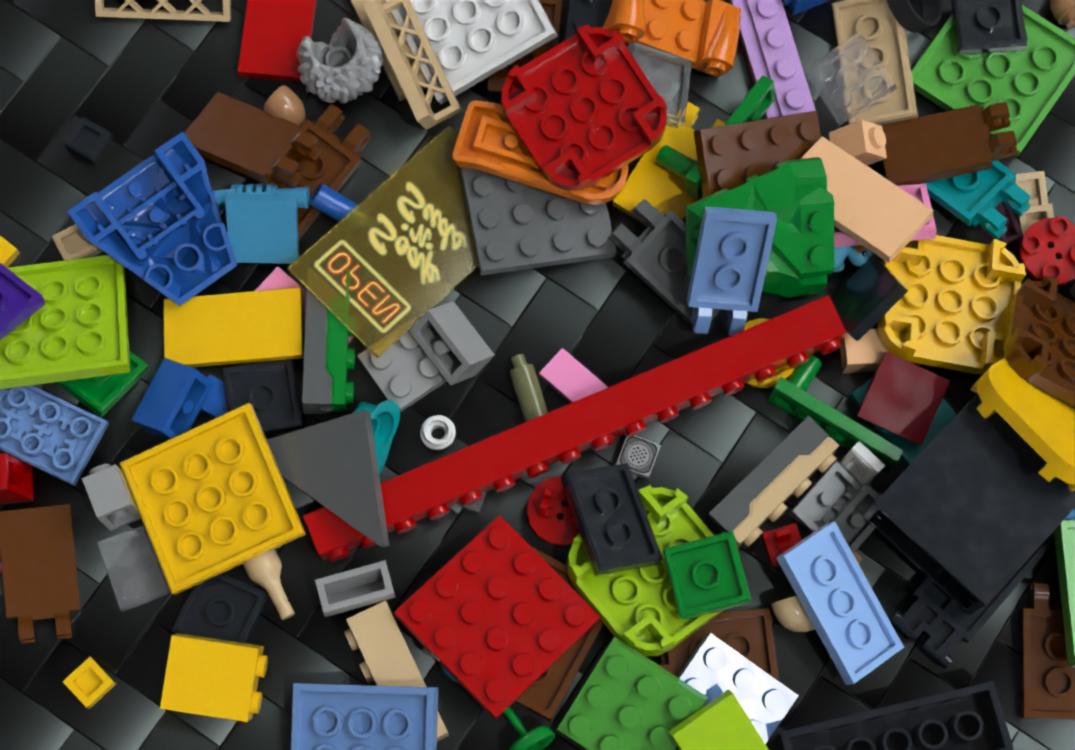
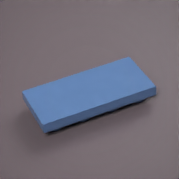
[0,385,109,486]

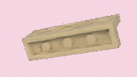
[95,0,231,22]
[363,0,462,130]

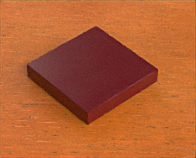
[855,351,950,446]

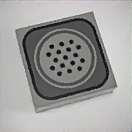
[616,435,661,480]

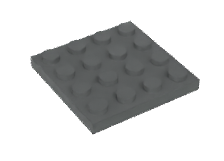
[458,166,617,276]

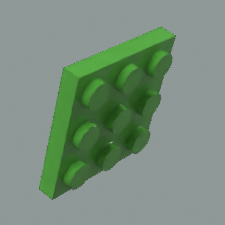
[557,637,708,750]

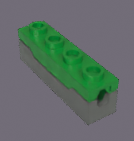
[302,269,356,415]

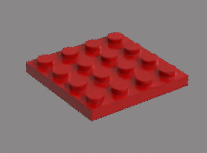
[394,515,601,720]

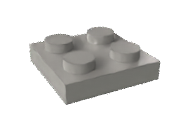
[357,317,447,412]

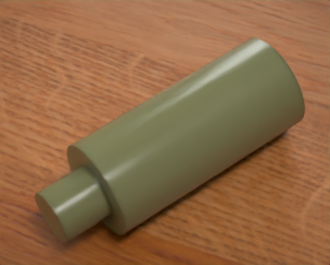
[509,354,548,422]

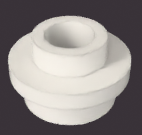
[420,415,456,451]

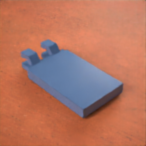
[687,206,777,335]

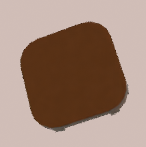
[1003,276,1075,407]

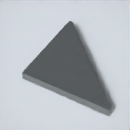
[267,410,389,547]

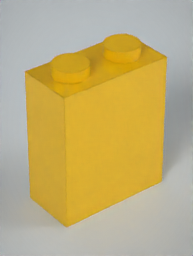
[160,633,268,722]

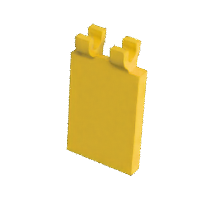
[613,102,725,221]

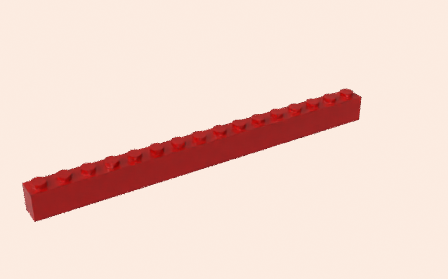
[303,295,847,562]

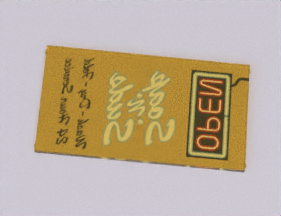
[288,126,478,358]

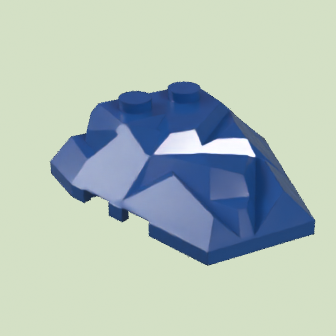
[67,131,237,306]

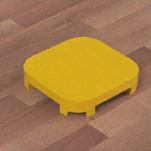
[877,235,1026,374]
[971,358,1075,491]

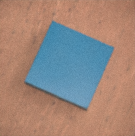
[225,194,299,264]

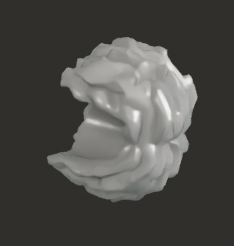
[296,18,384,103]

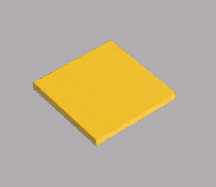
[120,403,306,595]

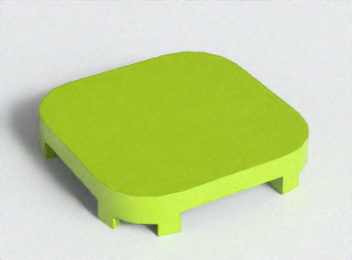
[567,484,723,657]

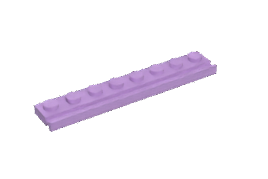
[729,0,816,119]

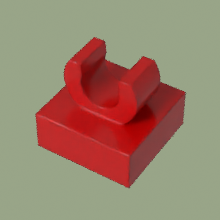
[761,523,802,569]

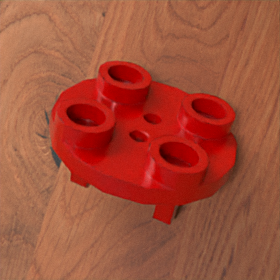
[1019,216,1075,285]
[527,475,580,546]

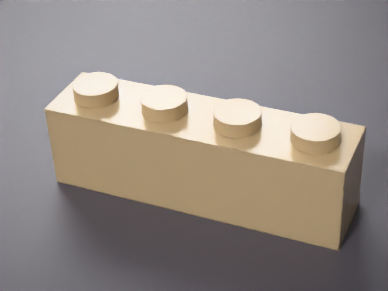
[344,600,449,741]

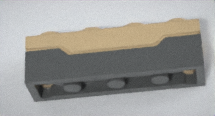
[706,416,839,548]

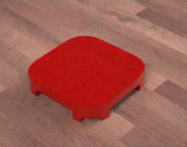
[501,24,667,191]

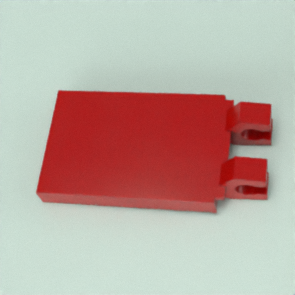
[238,0,317,82]

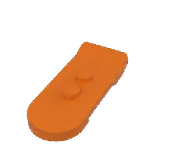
[452,100,628,205]

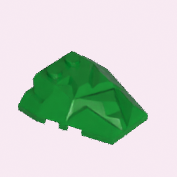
[685,157,834,298]

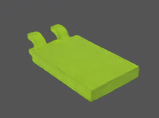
[668,689,769,750]

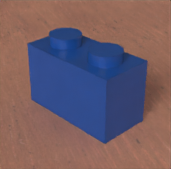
[131,358,214,440]

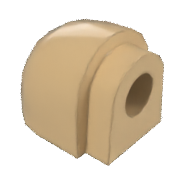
[771,596,815,632]

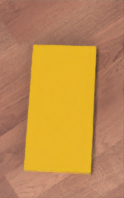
[164,287,304,367]

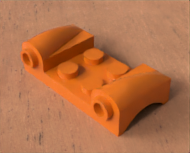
[603,0,742,78]

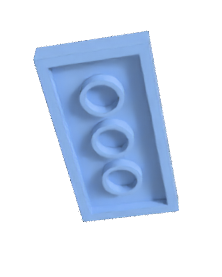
[776,521,904,685]

